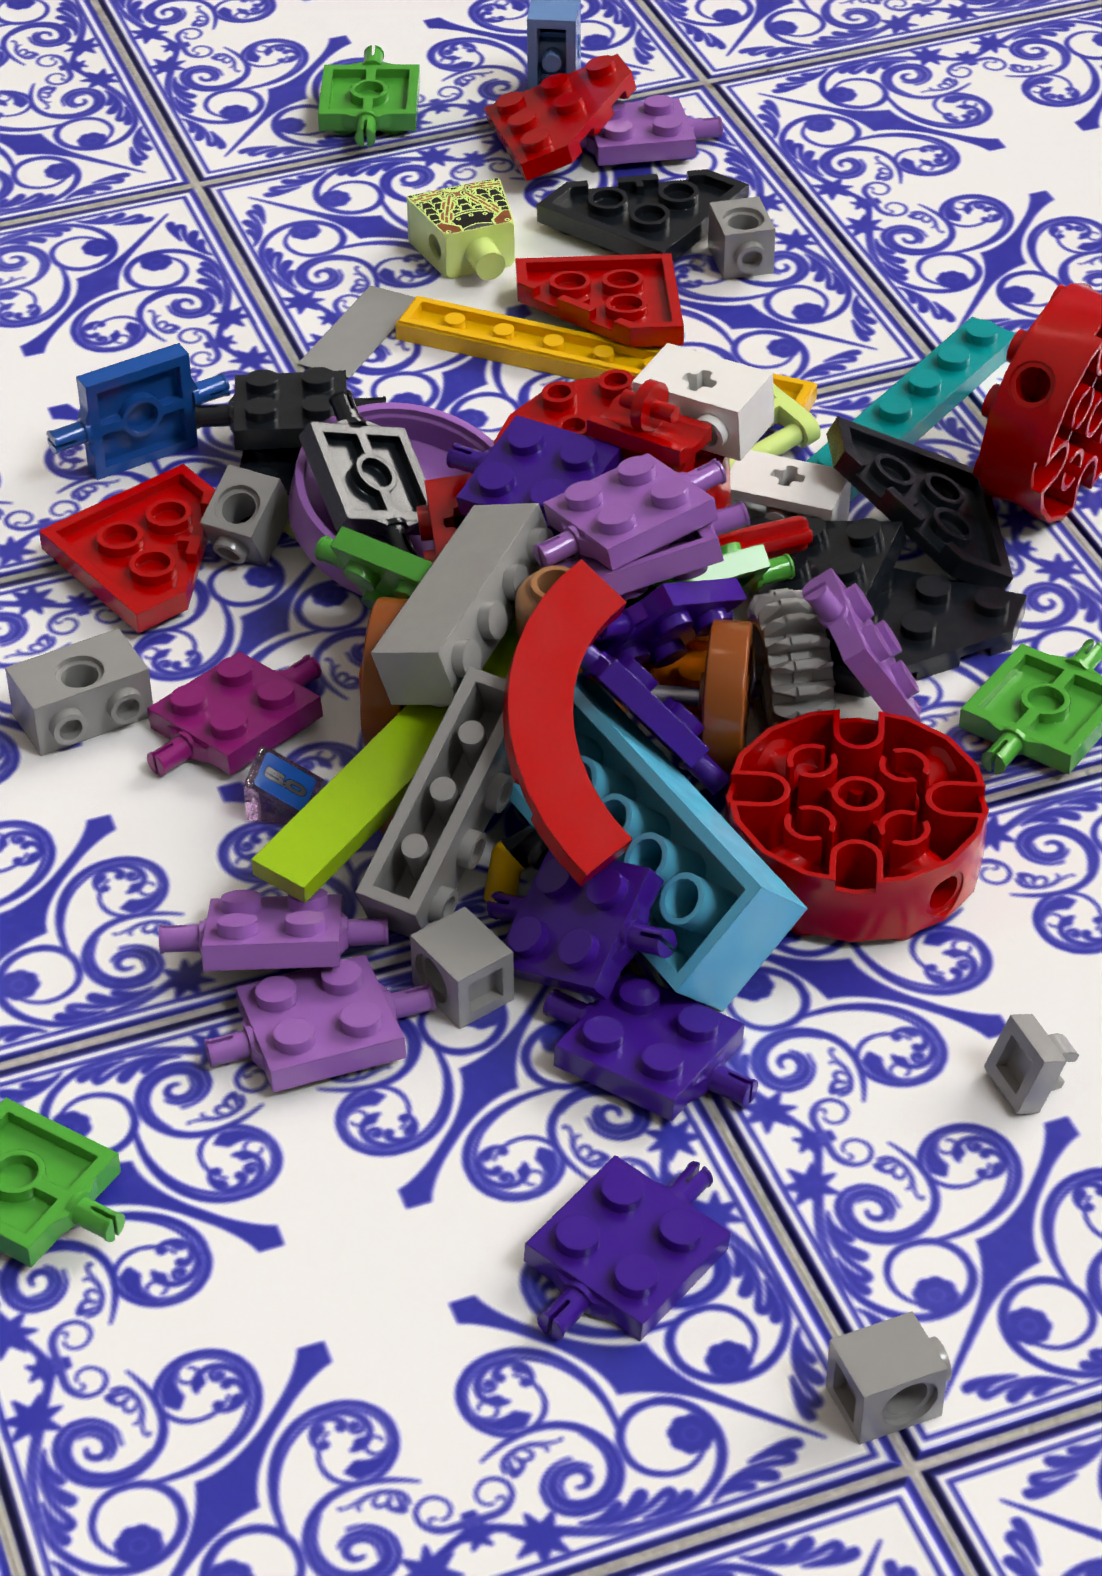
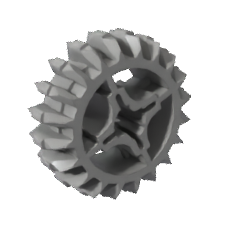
[745,588,836,733]

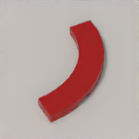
[503,559,632,887]

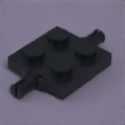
[195,367,386,451]
[299,390,428,556]

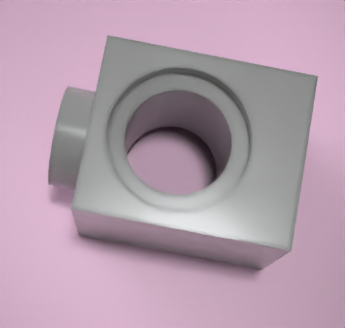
[708,196,776,280]
[200,464,289,566]
[410,907,514,1029]
[826,1311,952,1445]

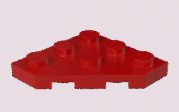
[484,54,637,181]
[515,253,684,349]
[39,464,215,633]

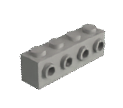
[371,503,554,707]
[355,666,514,938]

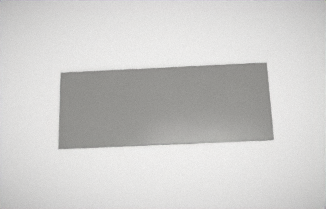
[297,285,415,378]

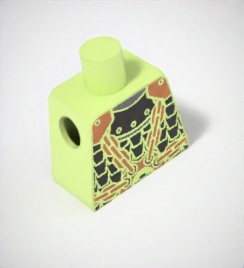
[407,178,515,280]

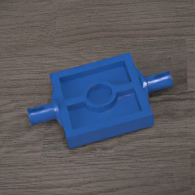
[46,343,230,480]

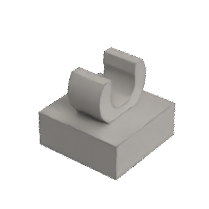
[984,1014,1079,1114]

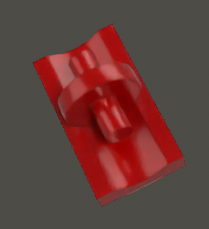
[586,379,712,473]

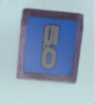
[244,746,325,825]

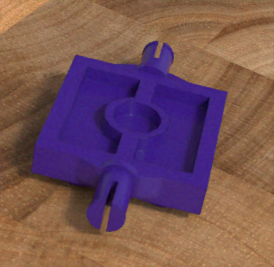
[446,415,623,536]
[593,578,747,669]
[580,644,731,796]
[487,850,677,1000]
[543,971,758,1121]
[523,1155,731,1342]

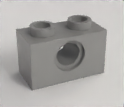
[5,628,153,756]

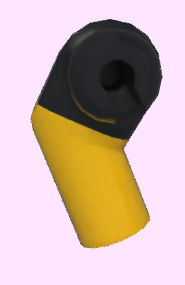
[484,826,549,903]

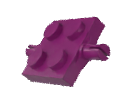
[147,651,323,777]

